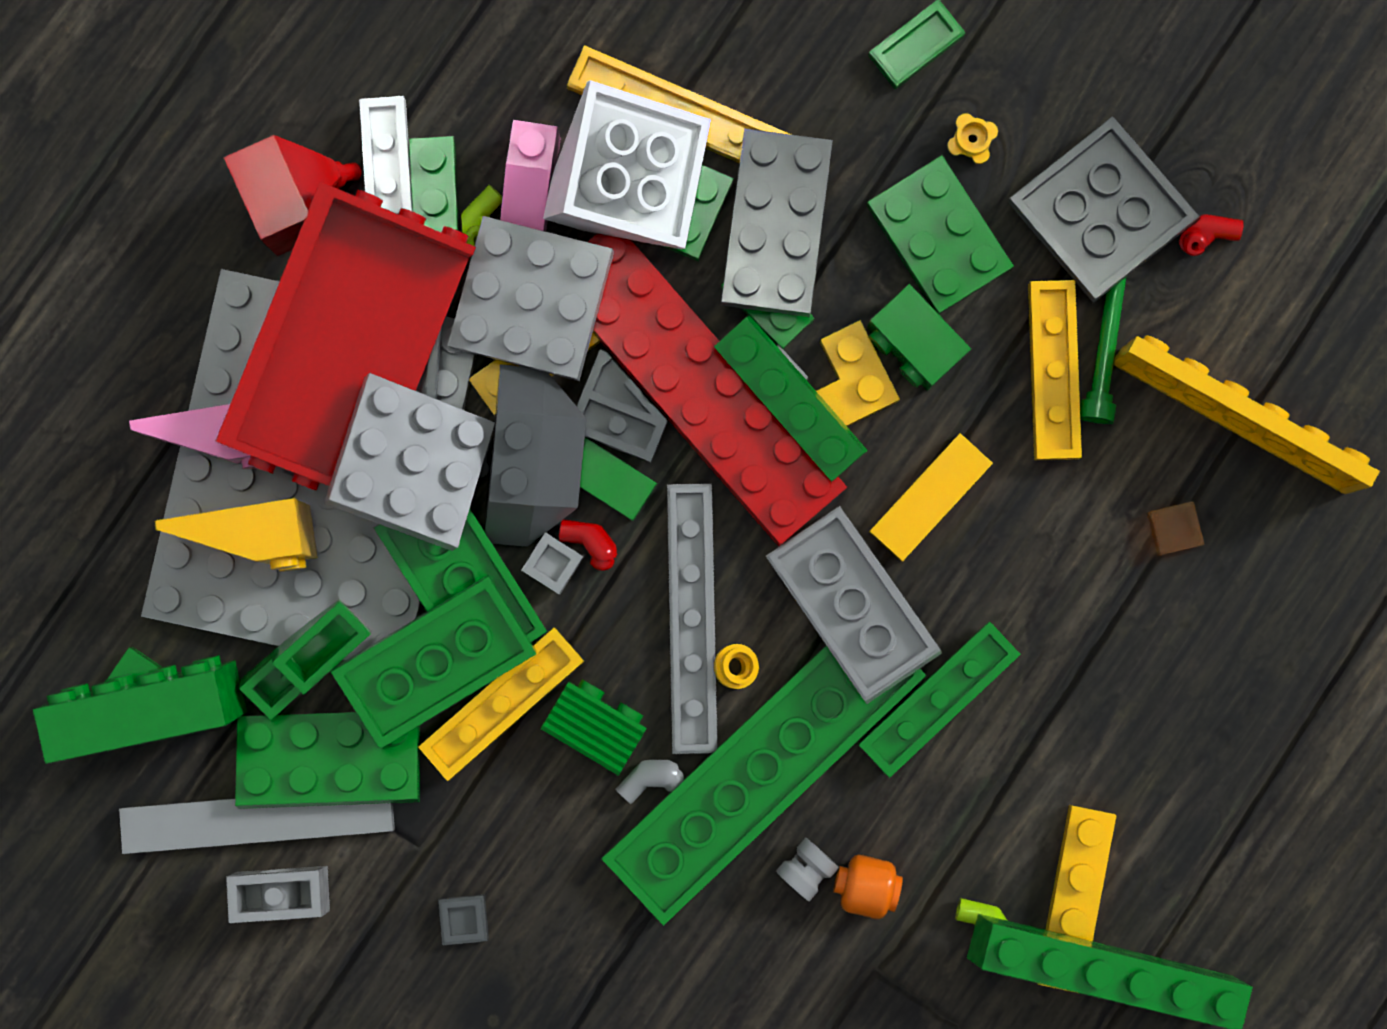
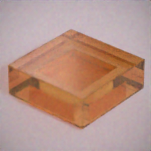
[1147,501,1204,556]

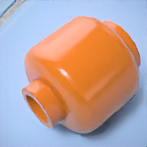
[833,855,903,919]

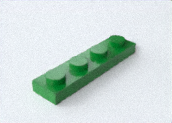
[714,316,868,482]
[858,621,1021,778]

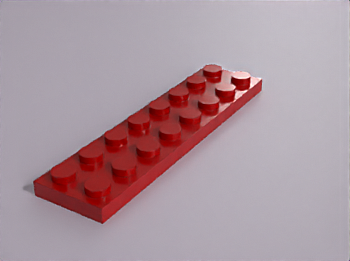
[588,233,847,547]

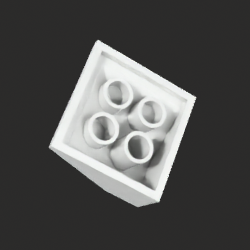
[543,80,711,249]

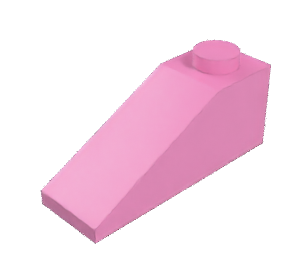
[500,120,561,232]
[129,404,256,469]

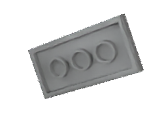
[766,506,942,704]

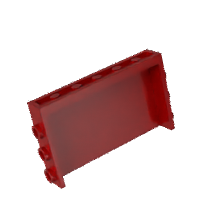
[215,181,476,491]

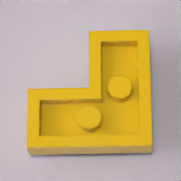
[816,320,900,426]

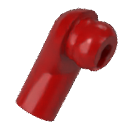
[1179,214,1243,256]
[559,520,617,571]

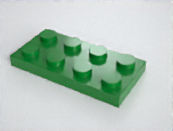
[373,508,547,642]
[331,574,537,749]
[235,712,420,809]

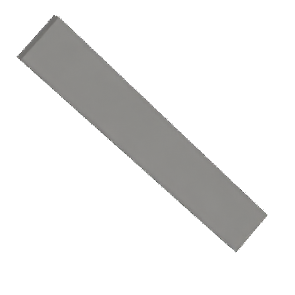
[667,484,717,754]
[119,798,395,854]

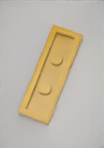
[869,433,993,562]

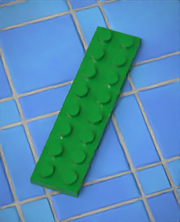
[602,646,926,926]

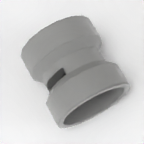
[776,837,839,901]

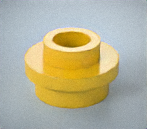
[714,644,759,689]

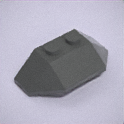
[484,364,587,547]

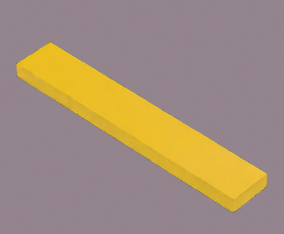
[567,45,789,163]

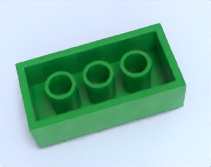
[33,655,247,764]

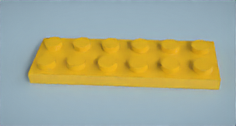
[1113,335,1380,494]

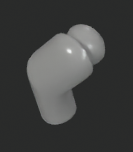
[615,760,684,804]

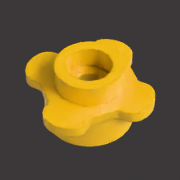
[947,114,998,164]

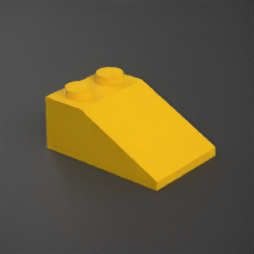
[155,498,318,572]

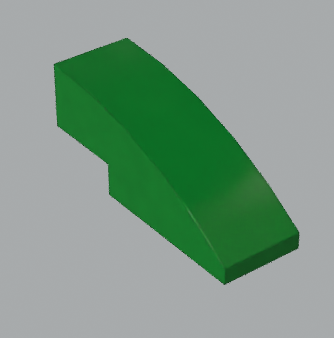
[239,599,371,720]

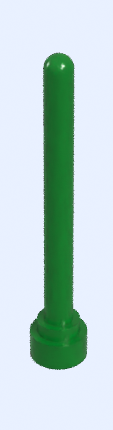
[1080,277,1127,424]

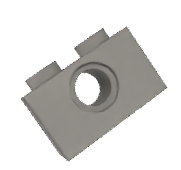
[226,866,330,923]

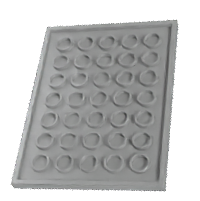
[141,269,477,660]

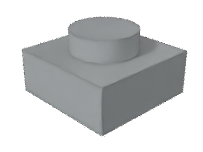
[521,533,584,595]

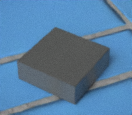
[438,894,489,945]

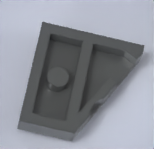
[577,349,668,463]

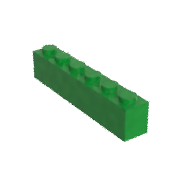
[967,914,1253,1029]

